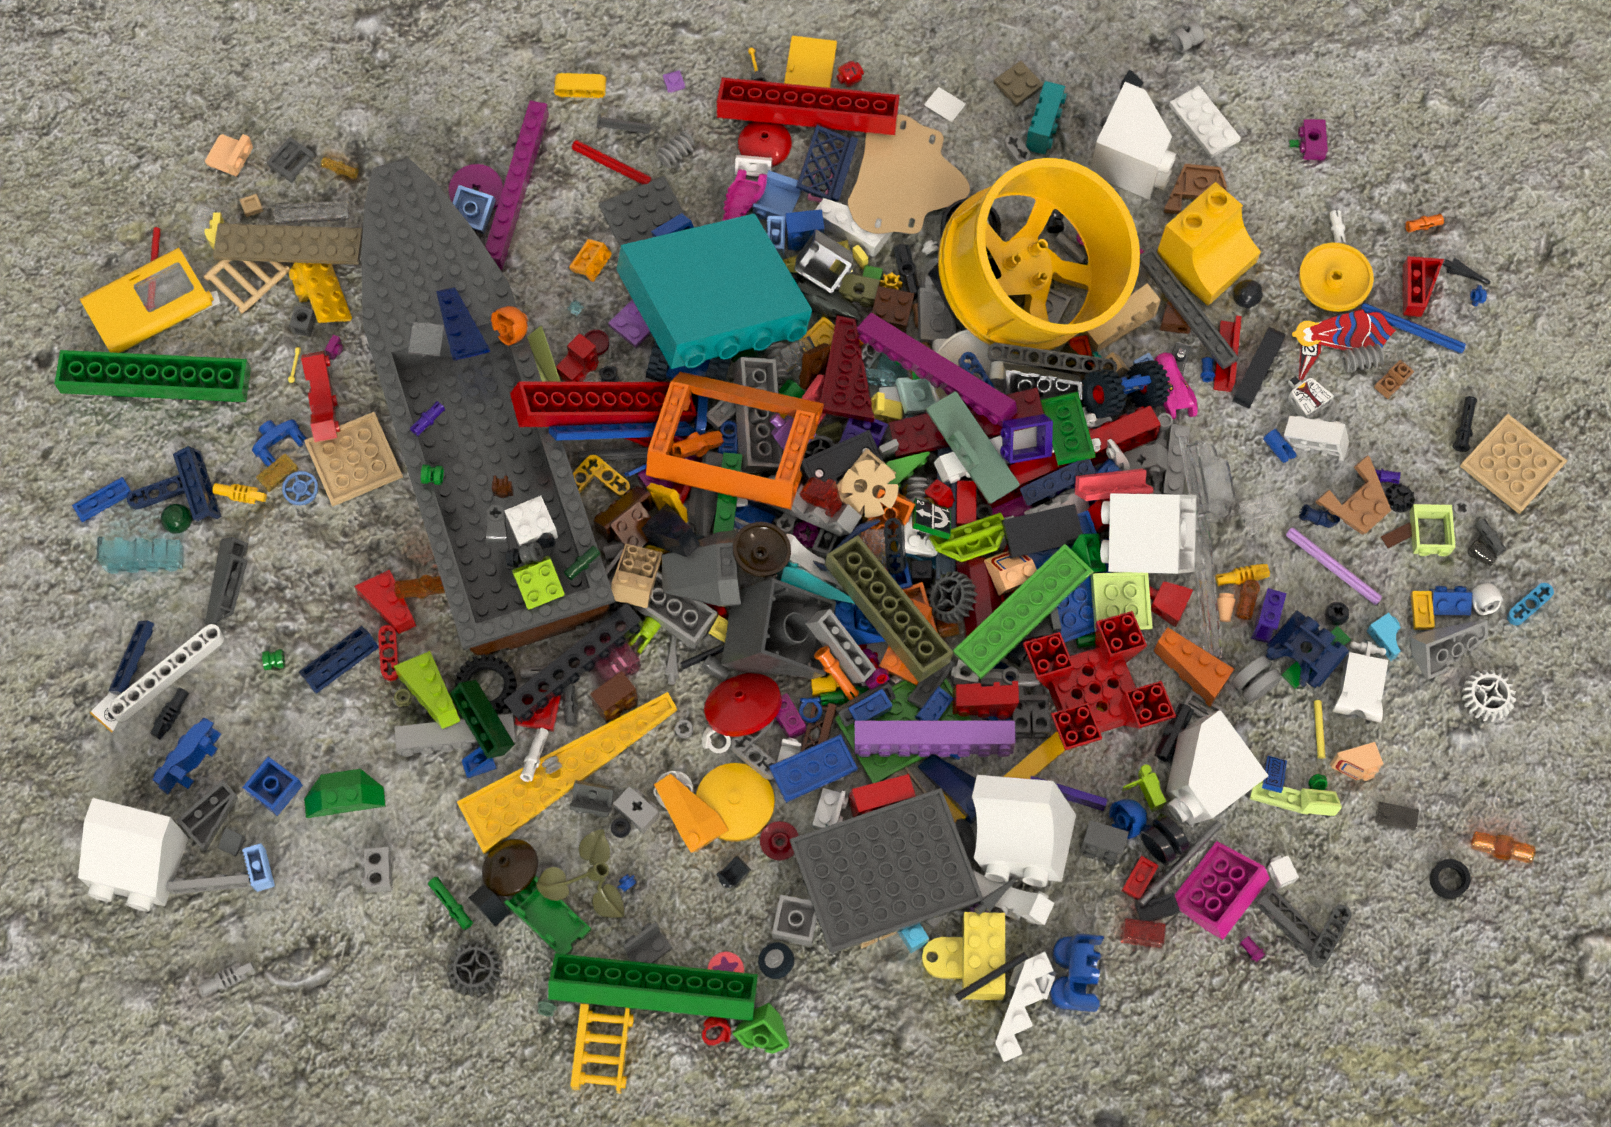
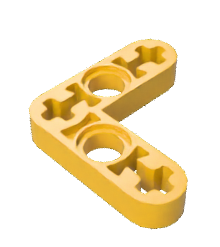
[573,455,631,497]

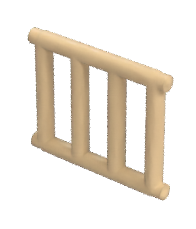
[203,260,291,314]

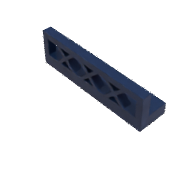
[173,446,222,522]
[299,626,379,694]

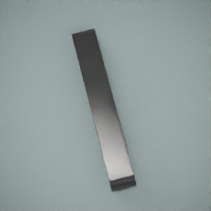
[987,343,1117,376]

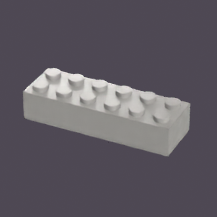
[733,357,783,474]
[605,548,717,649]

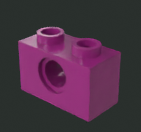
[1298,119,1328,160]
[775,693,806,739]

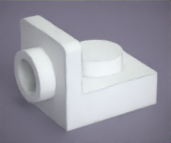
[777,738,801,762]

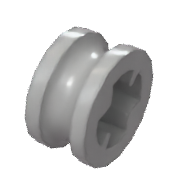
[1452,500,1470,518]
[675,720,693,739]
[542,756,562,774]

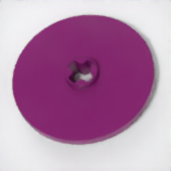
[449,164,503,210]

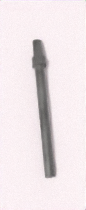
[1137,821,1222,907]

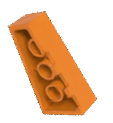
[1154,627,1234,707]

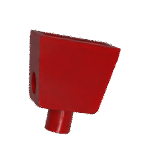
[1149,581,1193,627]

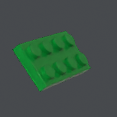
[1041,392,1095,466]

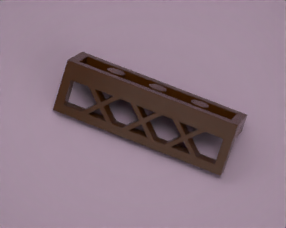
[800,703,836,752]

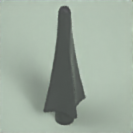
[974,877,1017,915]

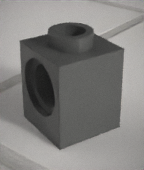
[289,306,316,337]

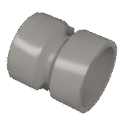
[1170,21,1204,53]

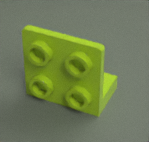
[511,556,564,610]

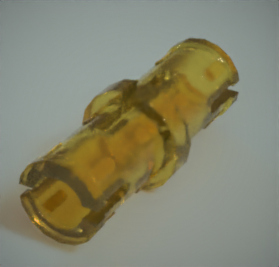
[321,156,359,179]

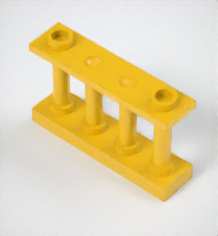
[570,1004,634,1094]

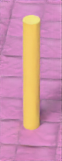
[1314,700,1325,759]

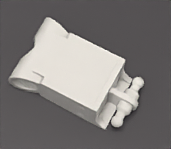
[1332,641,1388,722]

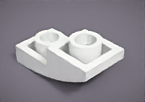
[1106,439,1130,471]

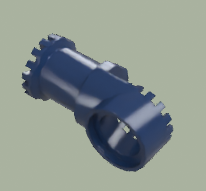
[1299,504,1340,528]

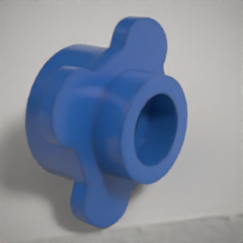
[1470,285,1487,306]
[617,874,636,892]

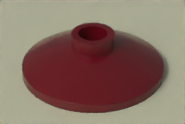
[760,821,799,861]

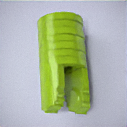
[627,616,661,654]

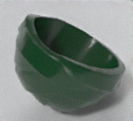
[161,504,192,534]

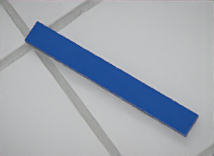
[548,421,694,441]

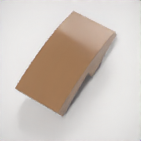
[1374,360,1415,399]

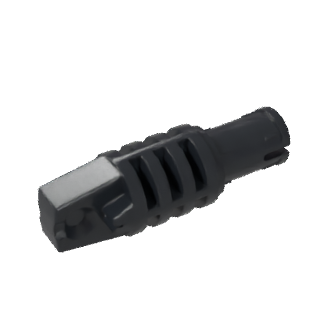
[150,687,189,740]

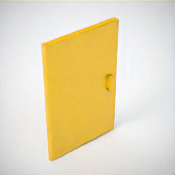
[784,36,837,88]

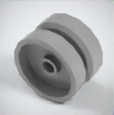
[1232,655,1283,704]

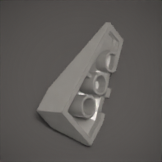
[1411,619,1488,679]

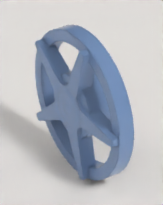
[282,471,318,506]

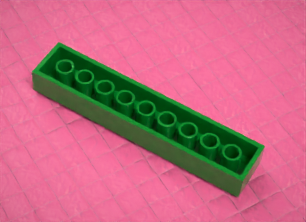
[54,350,251,402]
[548,953,758,1021]

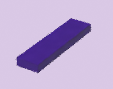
[1030,776,1107,811]

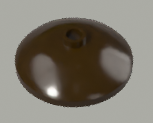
[732,522,791,577]
[482,839,538,896]

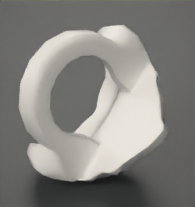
[701,726,731,753]

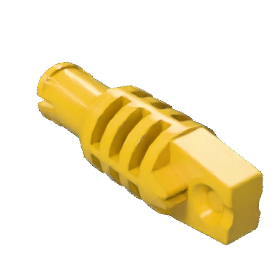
[213,483,267,504]
[1215,564,1270,586]

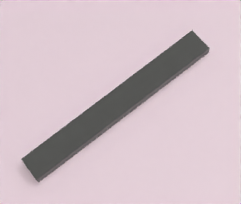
[1140,247,1239,369]

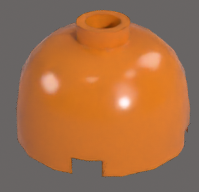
[491,306,528,346]

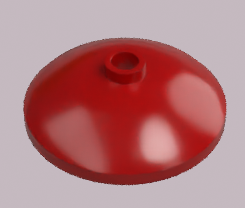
[738,121,792,167]

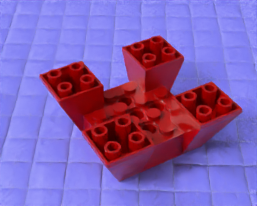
[1023,611,1176,751]

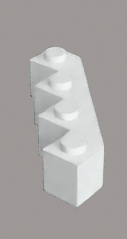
[995,952,1053,1062]

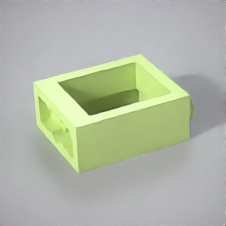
[1409,504,1456,556]

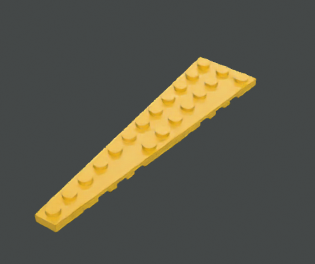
[457,692,677,854]

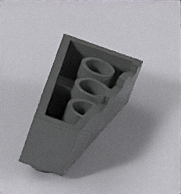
[1003,363,1082,401]

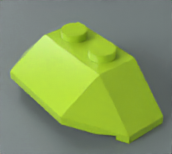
[929,513,1005,562]

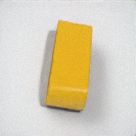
[554,73,606,98]

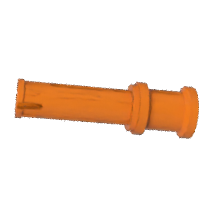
[814,646,859,700]

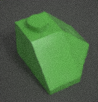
[732,1003,790,1054]

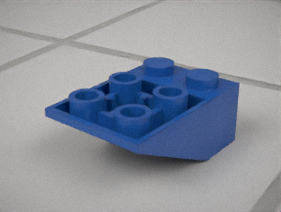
[834,600,885,645]

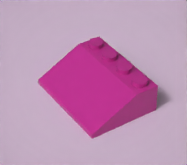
[1175,841,1270,940]

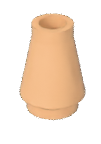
[1217,593,1236,622]

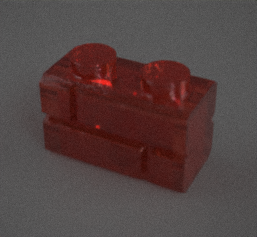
[1121,918,1166,948]

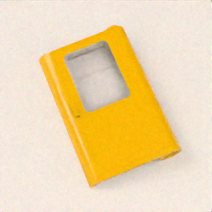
[80,247,214,353]

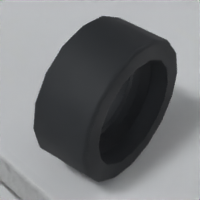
[1430,859,1471,899]

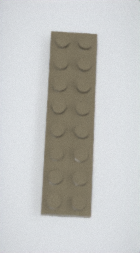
[213,223,363,265]

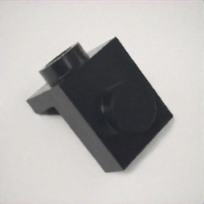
[716,856,751,889]

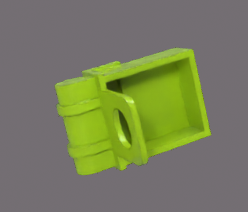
[1122,764,1166,813]

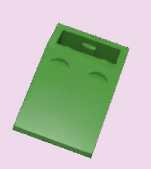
[885,452,930,488]

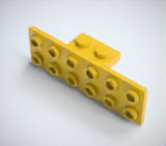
[289,263,352,323]

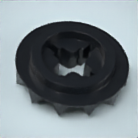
[1385,483,1415,512]

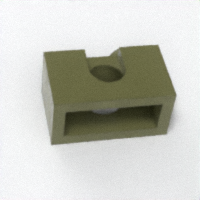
[839,274,880,307]

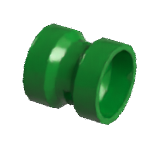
[421,464,444,485]
[262,649,285,670]

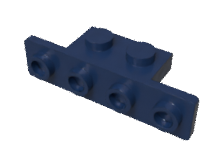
[1019,459,1096,505]

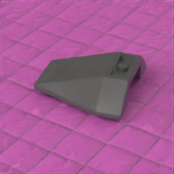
[662,530,741,607]

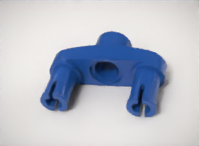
[252,419,308,469]

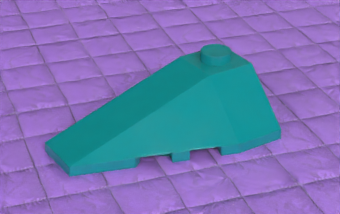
[775,561,855,604]

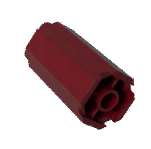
[955,556,1001,638]

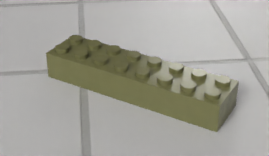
[824,535,953,683]

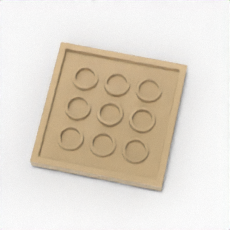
[304,412,403,507]
[1460,414,1567,514]

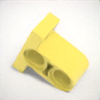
[871,392,903,424]

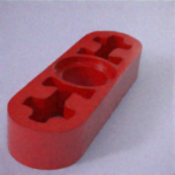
[378,625,399,681]

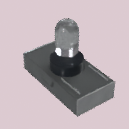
[1172,342,1191,375]

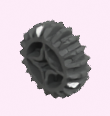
[927,571,978,624]
[447,941,502,997]

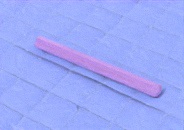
[1286,527,1382,605]

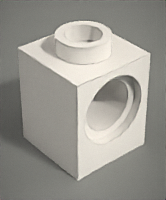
[951,660,979,684]
[1267,855,1299,889]

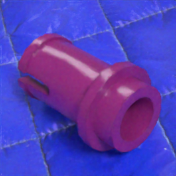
[1239,936,1265,962]

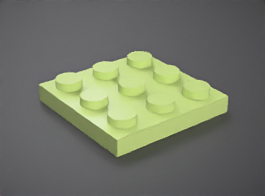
[1091,572,1152,632]

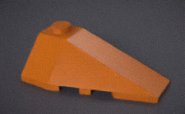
[860,488,915,558]
[879,600,933,686]

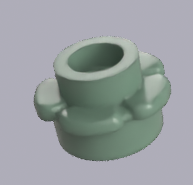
[537,999,557,1017]

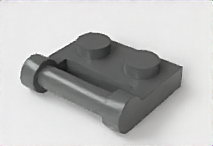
[267,137,316,183]

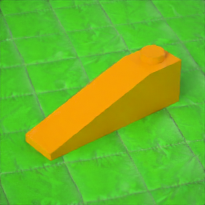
[654,774,729,853]

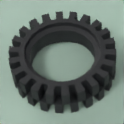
[455,654,517,714]

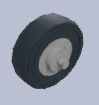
[758,942,795,979]

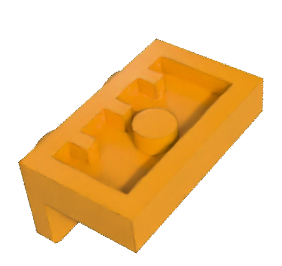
[569,239,612,282]

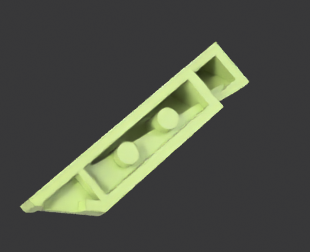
[527,326,561,382]

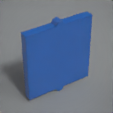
[624,462,647,477]

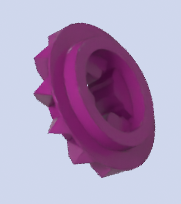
[793,521,821,548]

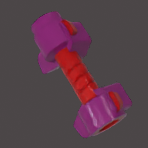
[863,649,889,689]

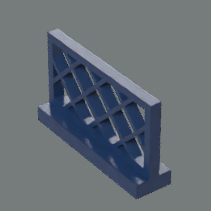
[796,125,858,202]

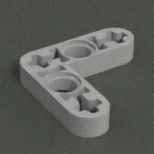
[731,718,777,779]

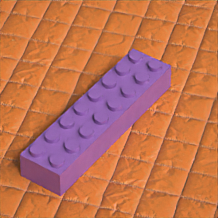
[855,721,1015,757]

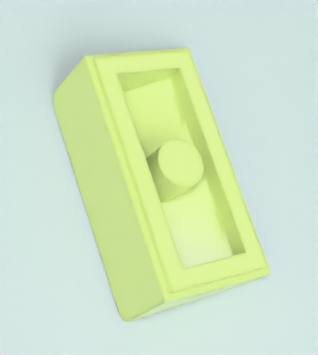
[1301,788,1342,816]

